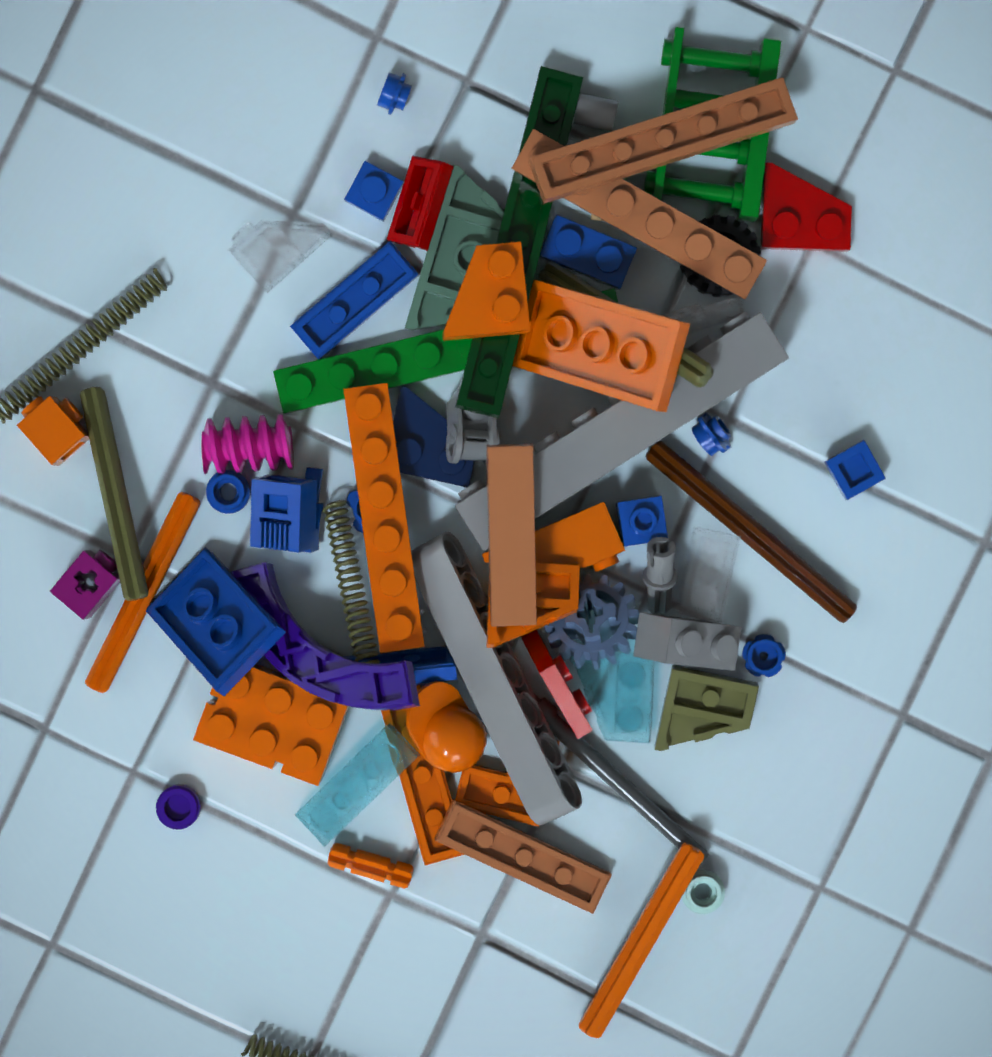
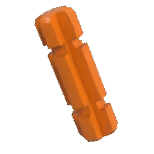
[327,843,414,889]

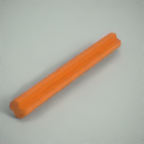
[85,492,200,693]
[579,842,704,1038]

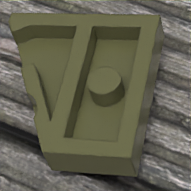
[654,665,759,751]

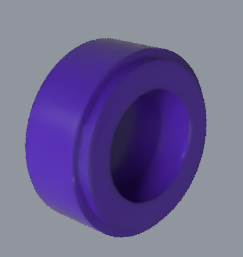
[156,784,201,830]

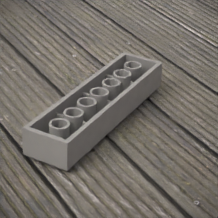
[455,311,789,552]

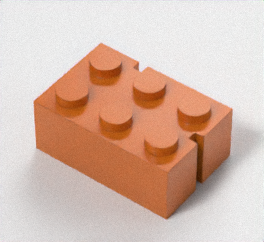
[193,664,349,786]

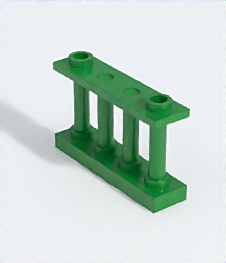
[644,27,781,222]

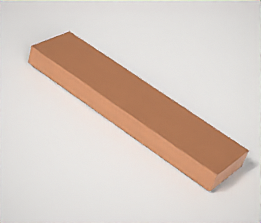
[486,443,537,627]
[434,799,612,914]

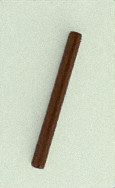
[645,441,857,623]

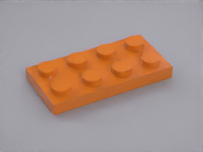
[512,280,690,413]

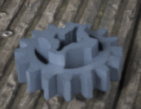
[544,574,639,670]

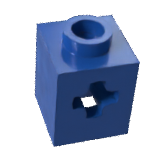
[616,496,668,547]

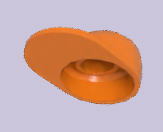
[406,681,487,773]

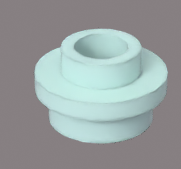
[682,869,725,914]

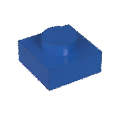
[344,161,404,222]
[824,440,886,500]

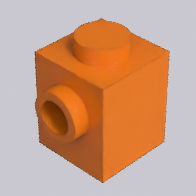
[17,396,89,466]

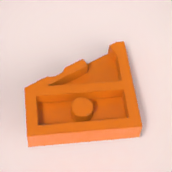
[442,242,531,341]
[486,563,580,648]

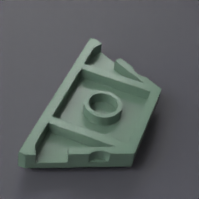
[405,165,504,331]

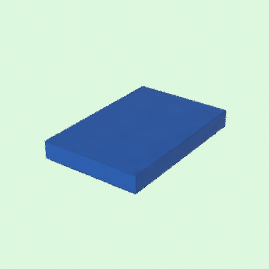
[146,547,286,696]

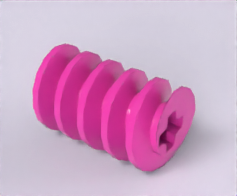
[201,414,294,474]

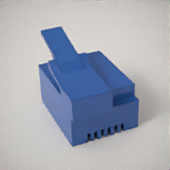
[250,467,324,553]

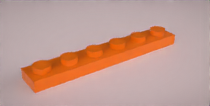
[343,383,425,653]

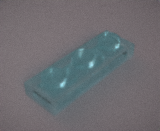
[295,723,420,847]

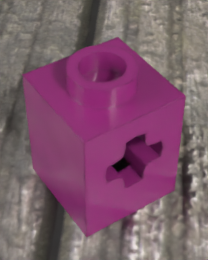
[49,549,120,620]

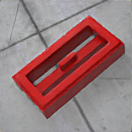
[386,156,454,251]

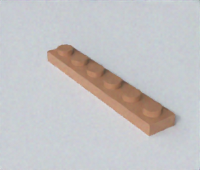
[529,77,798,204]
[511,129,767,300]

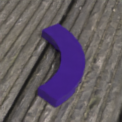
[231,562,420,710]

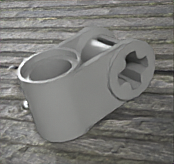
[446,384,499,466]

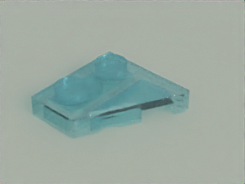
[569,652,655,743]

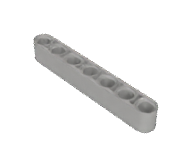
[411,532,582,826]

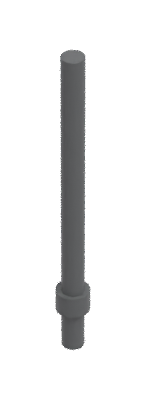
[533,693,709,865]

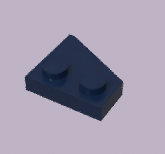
[393,386,475,487]

